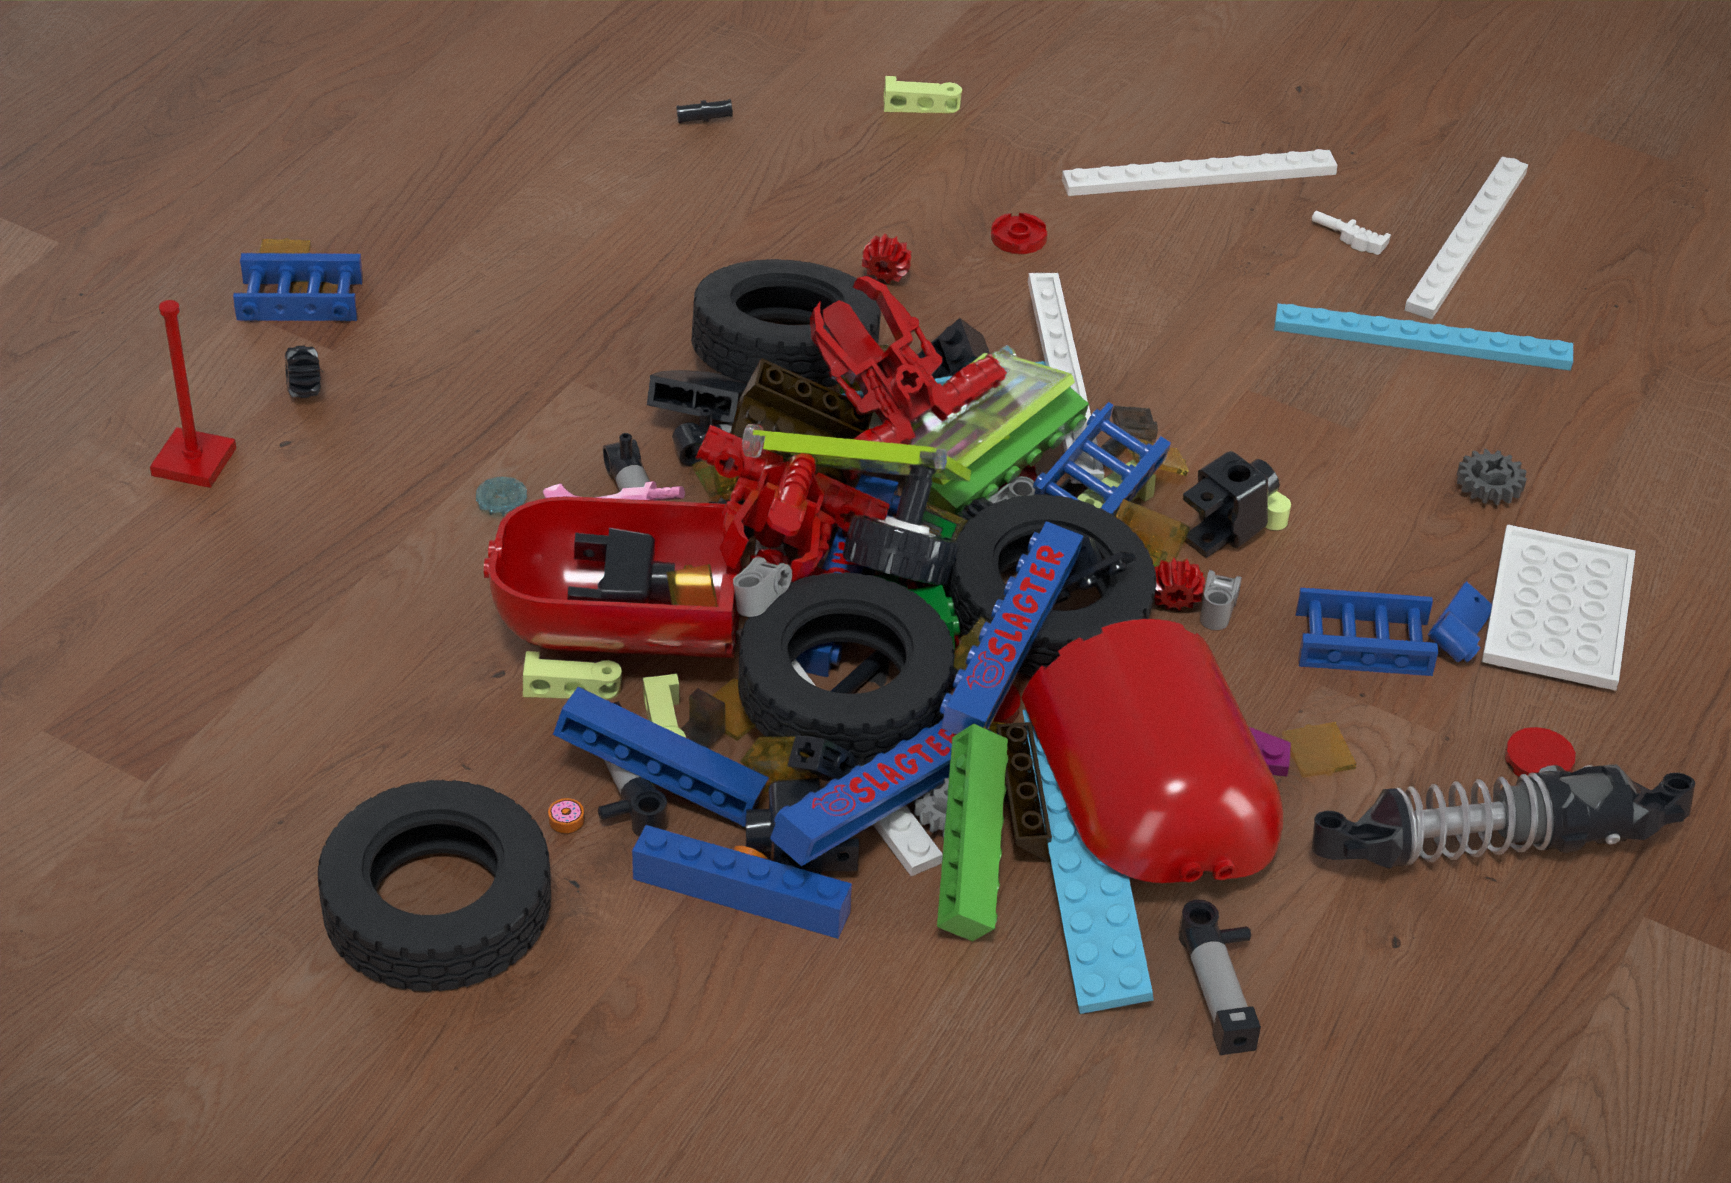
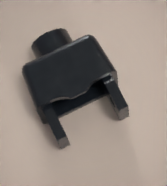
[1183,451,1280,558]
[567,528,675,604]
[746,778,859,875]

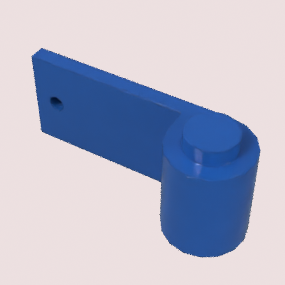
[1427,581,1492,662]

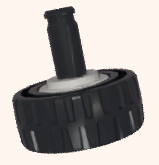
[843,464,958,586]

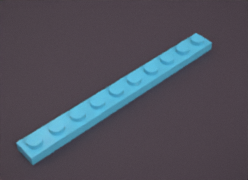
[1274,303,1573,371]

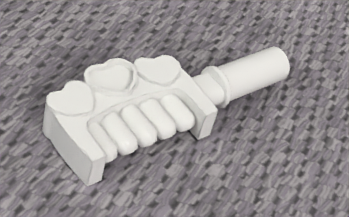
[1312,211,1391,255]

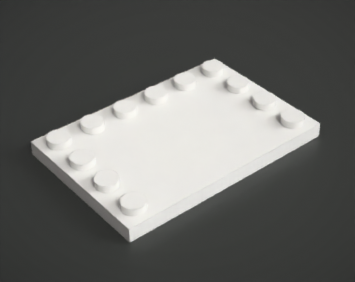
[1482,525,1635,690]

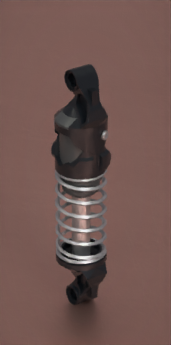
[1312,764,1695,869]

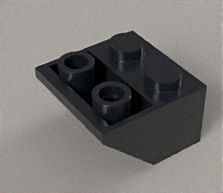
[917,318,990,379]

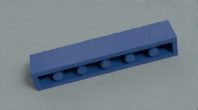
[553,687,769,827]
[632,825,852,939]

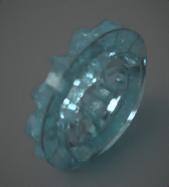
[476,477,527,516]

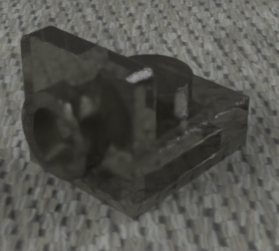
[1111,406,1158,445]
[681,688,725,748]

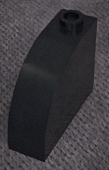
[647,370,748,423]

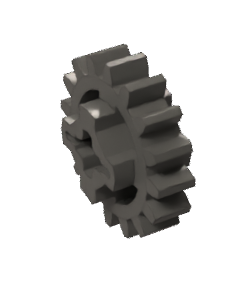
[1457,449,1527,505]

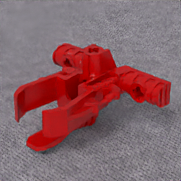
[810,276,1007,481]
[695,425,890,582]

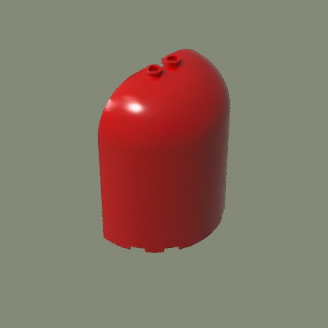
[484,496,743,658]
[1021,619,1283,883]

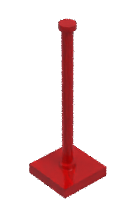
[150,300,236,488]

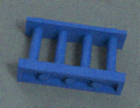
[233,253,363,321]
[1033,402,1171,518]
[1296,587,1438,676]

